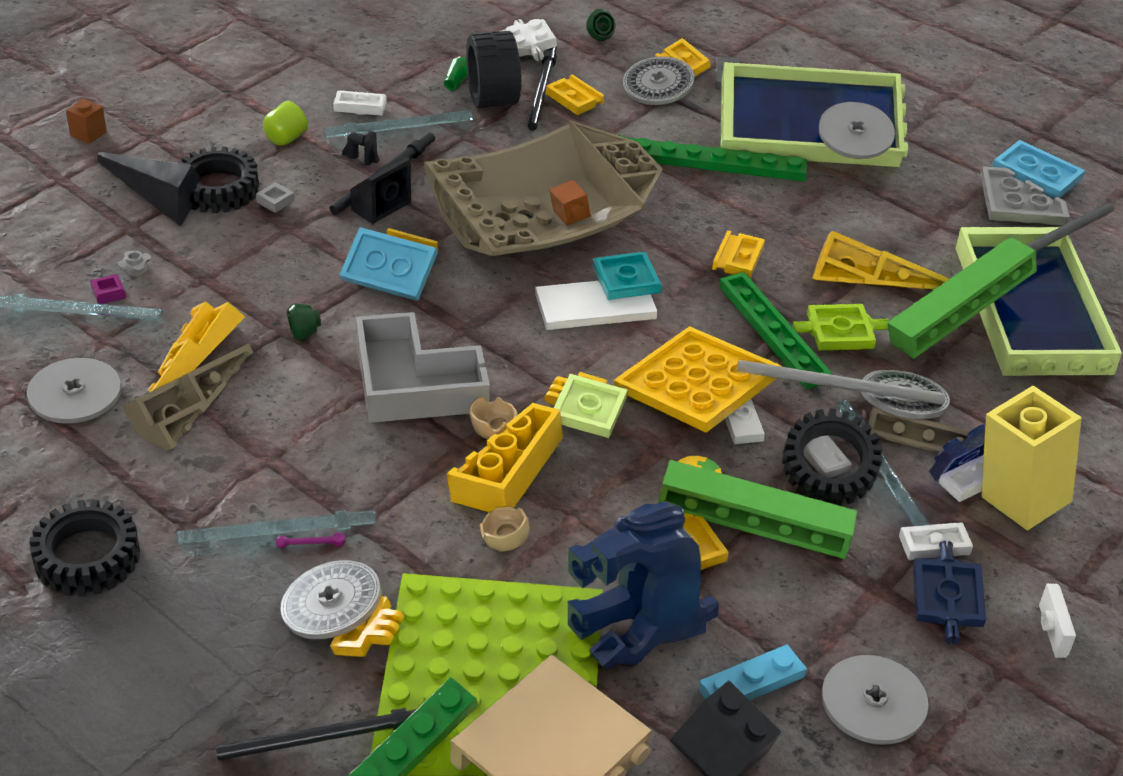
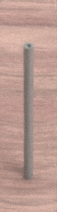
[737,360,945,405]

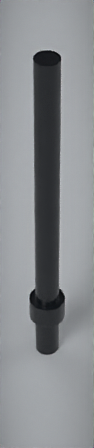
[528,46,557,130]
[329,132,435,215]
[216,707,417,760]

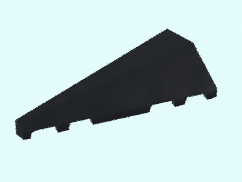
[98,152,201,226]

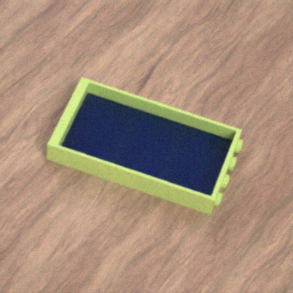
[720,62,908,167]
[955,227,1122,376]

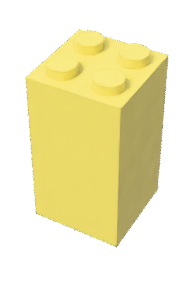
[981,386,1082,531]

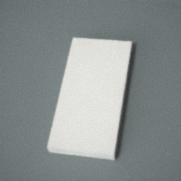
[535,281,657,330]

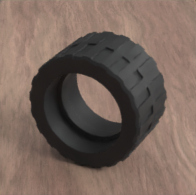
[466,31,522,108]

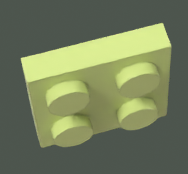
[554,374,627,438]

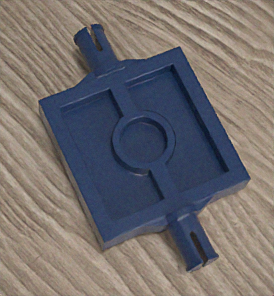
[913,541,986,644]

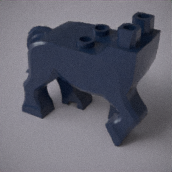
[567,502,719,668]

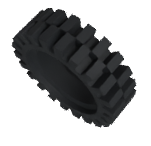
[178,146,259,213]
[782,408,883,506]
[29,499,140,597]

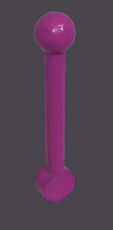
[276,533,345,549]

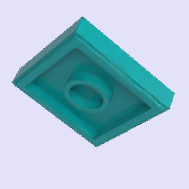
[593,252,662,300]

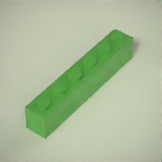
[888,237,1037,358]
[658,460,857,559]

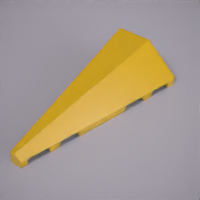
[812,231,950,290]
[148,301,245,392]

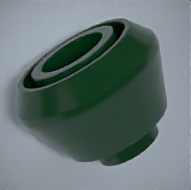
[586,9,616,41]
[287,303,321,342]

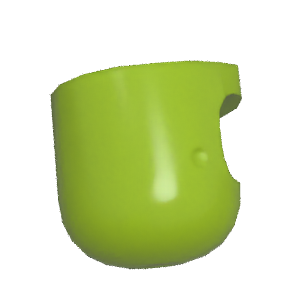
[263,100,309,146]

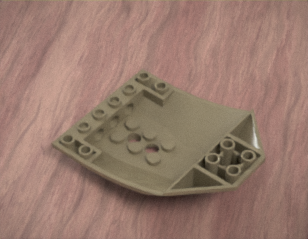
[424,120,663,256]

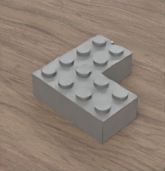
[356,312,490,423]

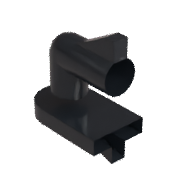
[342,130,380,166]

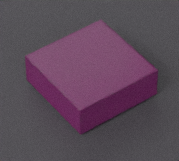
[90,274,126,305]

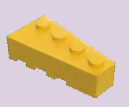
[446,403,563,513]

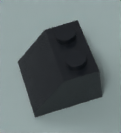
[350,157,411,224]
[670,680,781,776]

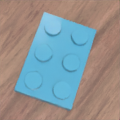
[992,140,1085,198]
[339,227,438,301]

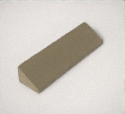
[868,407,985,462]

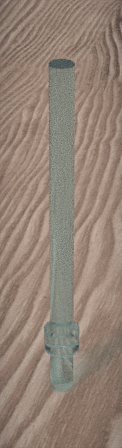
[324,110,472,138]
[0,294,163,321]
[837,400,929,526]
[177,510,376,544]

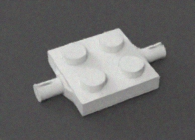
[502,19,557,61]

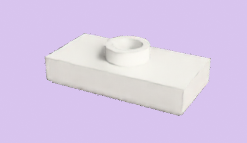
[333,91,386,116]
[725,399,765,444]
[804,435,852,478]
[938,455,984,502]
[1039,584,1076,658]

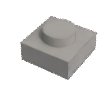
[256,182,295,213]

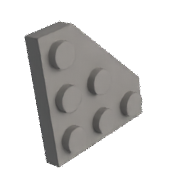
[980,166,1070,226]

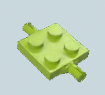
[793,304,889,351]

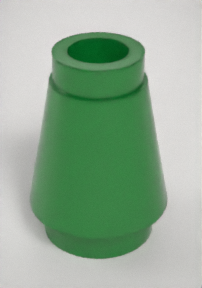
[444,57,468,91]

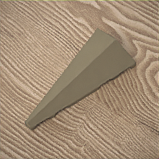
[122,344,253,451]

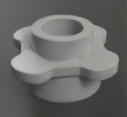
[118,251,151,276]

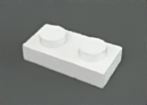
[899,522,973,560]

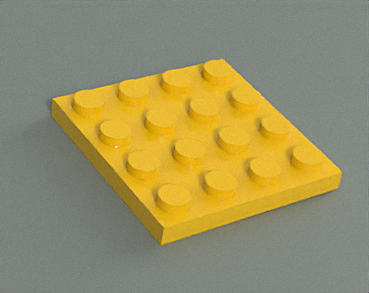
[614,326,781,433]

